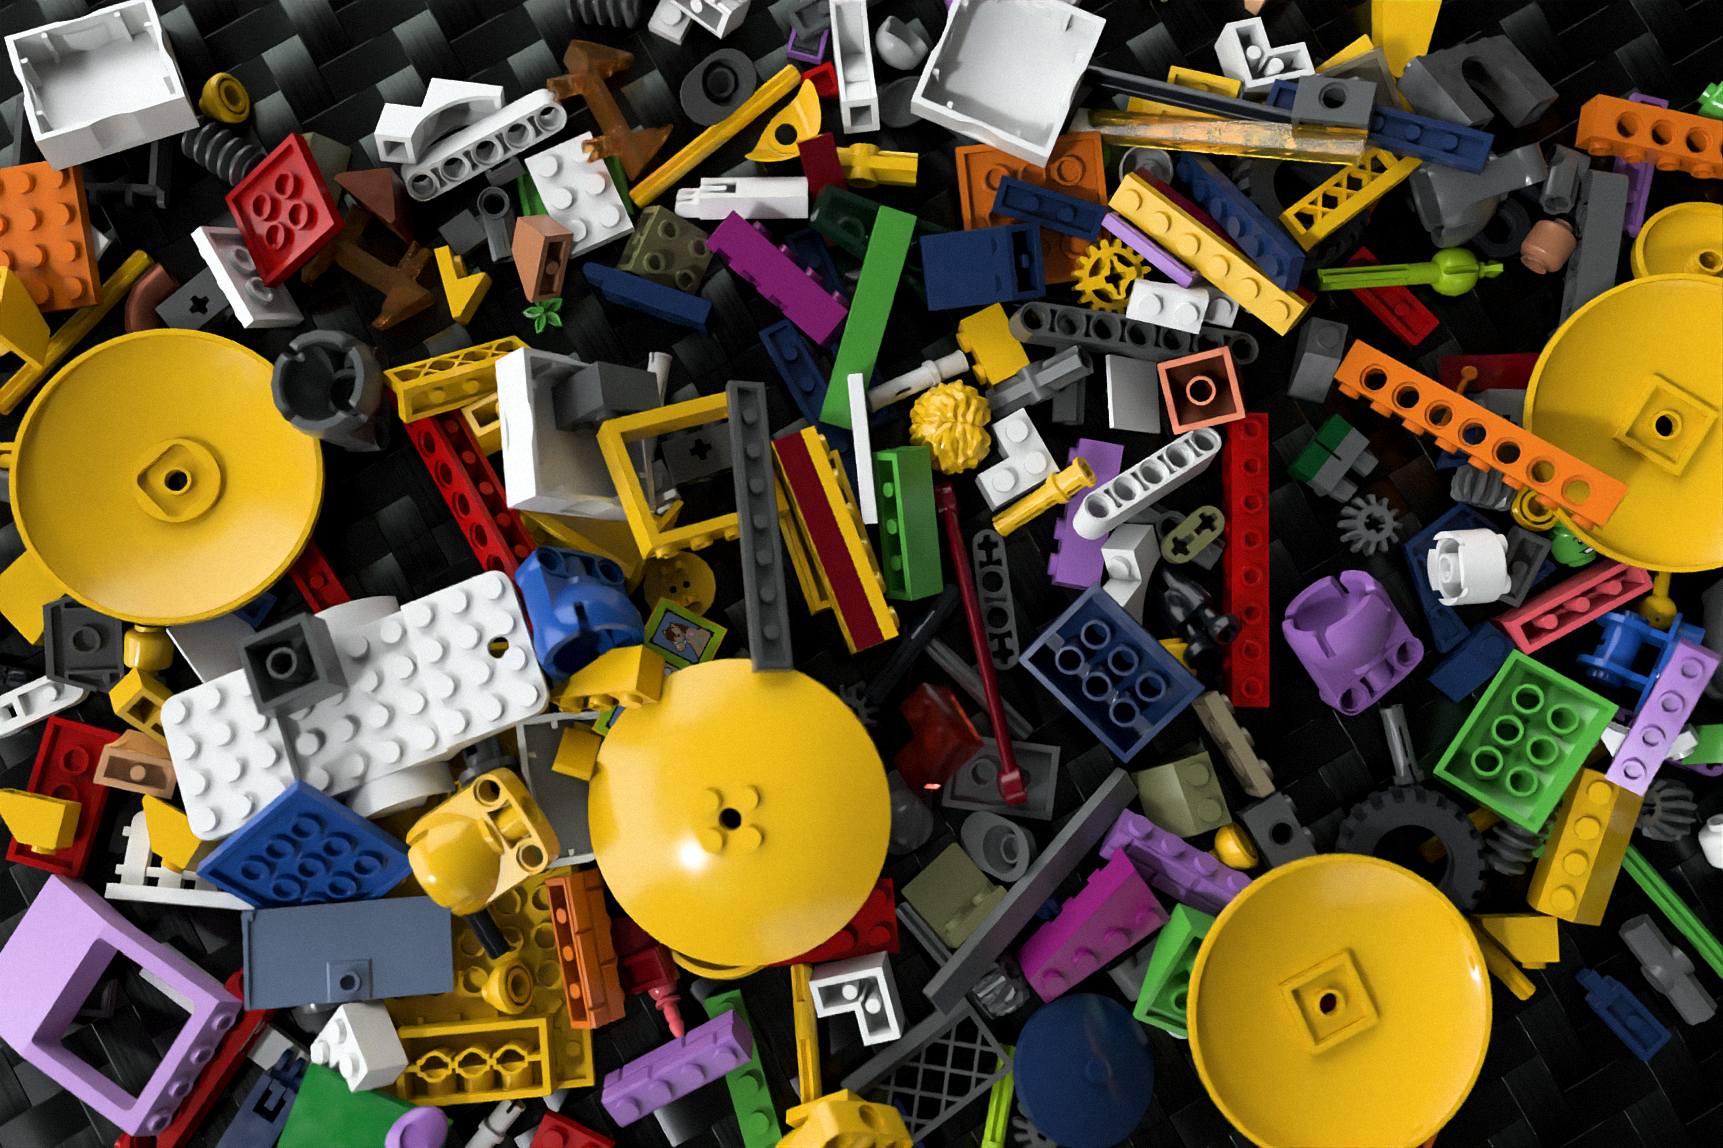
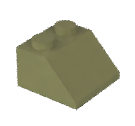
[1130,751,1233,838]

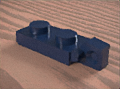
[1574,966,1672,1063]

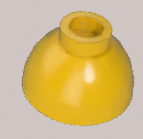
[199,73,250,124]
[1510,487,1559,532]
[1208,822,1259,870]
[482,959,534,1014]

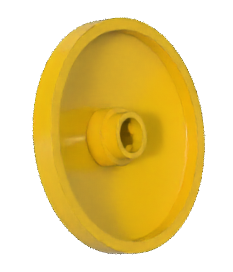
[1630,202,1723,280]

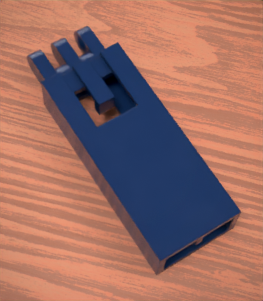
[583,262,716,334]
[215,1048,307,1148]

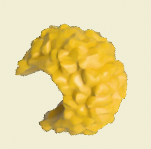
[909,380,991,475]

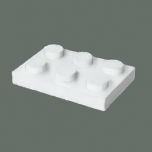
[524,131,635,260]
[191,226,304,328]

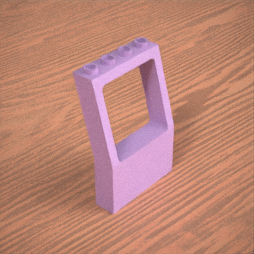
[0,874,244,1136]

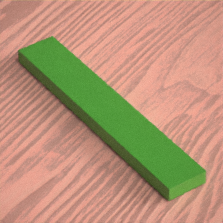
[819,205,917,430]

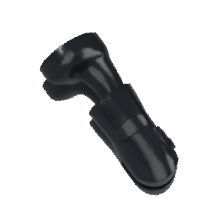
[1146,562,1242,669]

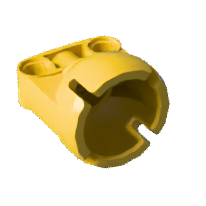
[407,767,561,916]
[774,1100,913,1148]

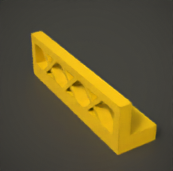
[1278,147,1423,252]
[382,335,532,423]

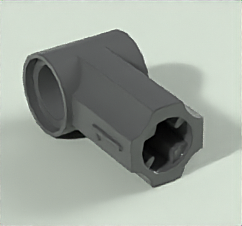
[1539,143,1591,215]
[477,187,517,264]
[1107,931,1161,1002]

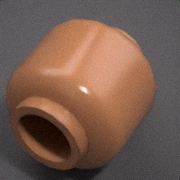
[1520,218,1577,274]

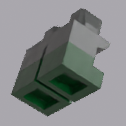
[1285,413,1379,503]

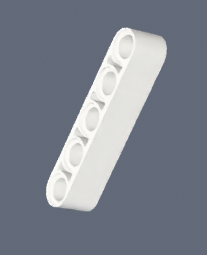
[401,89,567,201]
[1073,427,1222,540]

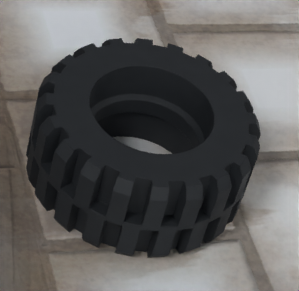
[1227,131,1370,277]
[1335,785,1489,914]

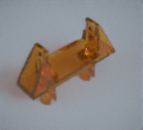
[547,39,674,181]
[301,203,438,332]

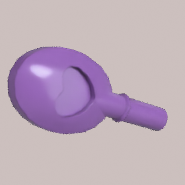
[385,1105,448,1148]

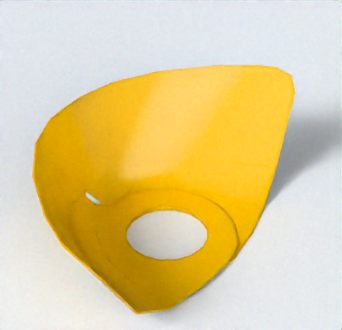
[745,79,821,162]

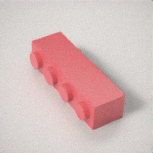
[1491,557,1655,655]

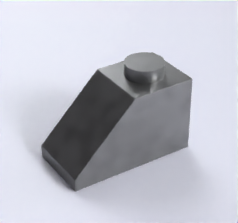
[1287,317,1348,403]

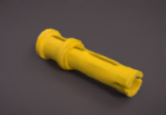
[992,456,1097,537]

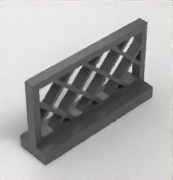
[840,995,1013,1145]

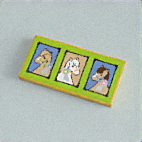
[591,596,728,737]

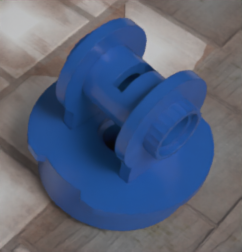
[1575,608,1706,716]

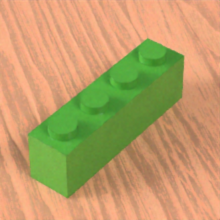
[871,446,943,601]

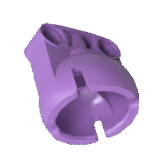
[1282,570,1424,716]

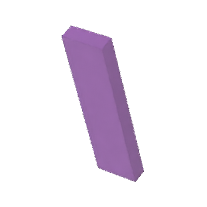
[1613,92,1669,238]

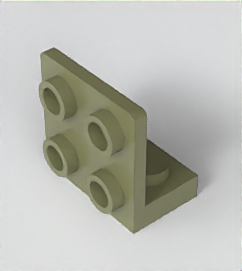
[616,205,714,296]
[901,842,1008,948]

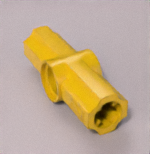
[836,143,918,189]

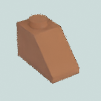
[511,214,573,303]

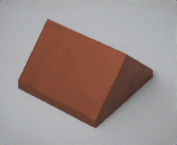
[334,167,414,244]
[1157,345,1247,435]

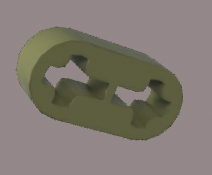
[1160,506,1225,564]

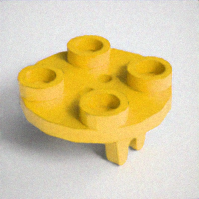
[643,551,717,616]

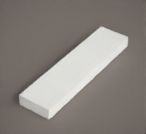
[847,373,878,524]

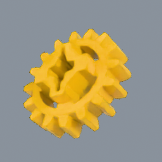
[1071,238,1151,314]

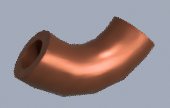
[125,261,183,334]

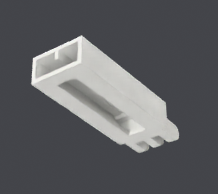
[674,177,809,220]

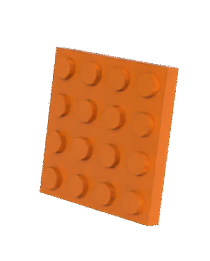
[955,130,1115,285]
[0,161,104,314]

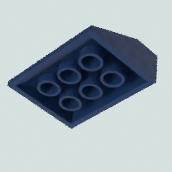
[1018,581,1205,764]

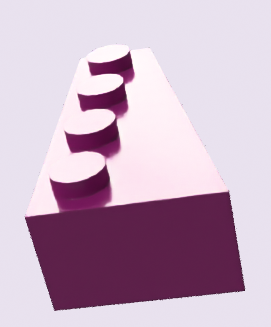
[705,210,852,350]
[1015,846,1171,1004]

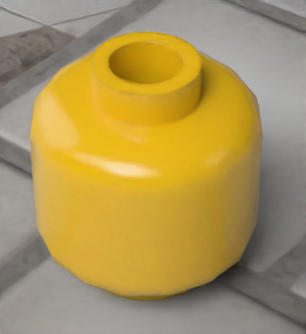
[124,623,175,677]

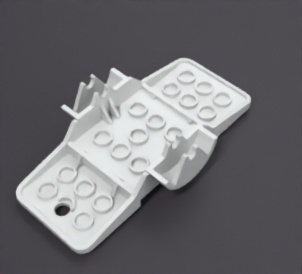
[161,571,550,841]

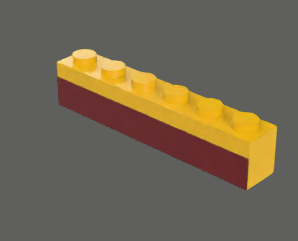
[1108,167,1318,336]
[771,426,900,655]

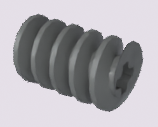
[565,0,642,29]
[181,115,267,188]
[1484,812,1558,877]

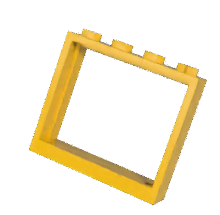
[596,392,790,560]

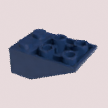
[920,221,1046,311]

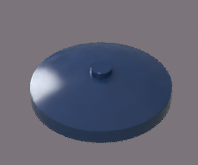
[1013,993,1154,1148]

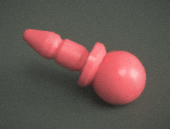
[648,981,685,1038]

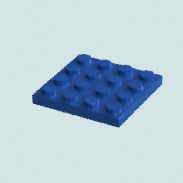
[196,778,413,910]

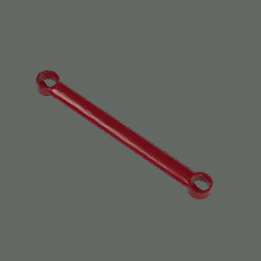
[933,480,1028,805]

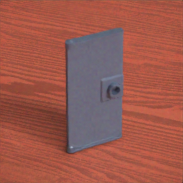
[241,895,455,1011]

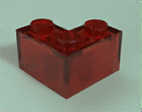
[892,683,985,791]

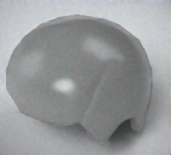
[875,16,928,70]
[1119,143,1174,186]

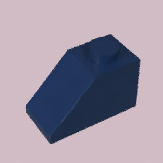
[1427,622,1517,703]

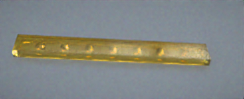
[1068,107,1369,166]

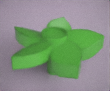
[522,298,564,335]

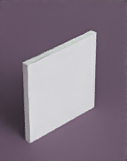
[1105,354,1161,434]
[166,612,256,684]

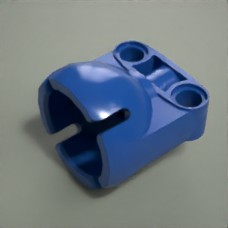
[514,546,645,682]

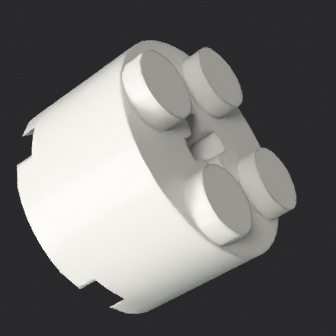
[1427,528,1511,606]

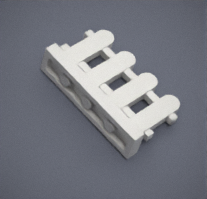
[104,811,258,911]

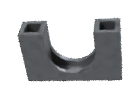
[1395,34,1559,131]

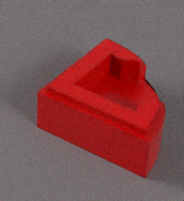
[800,61,840,100]

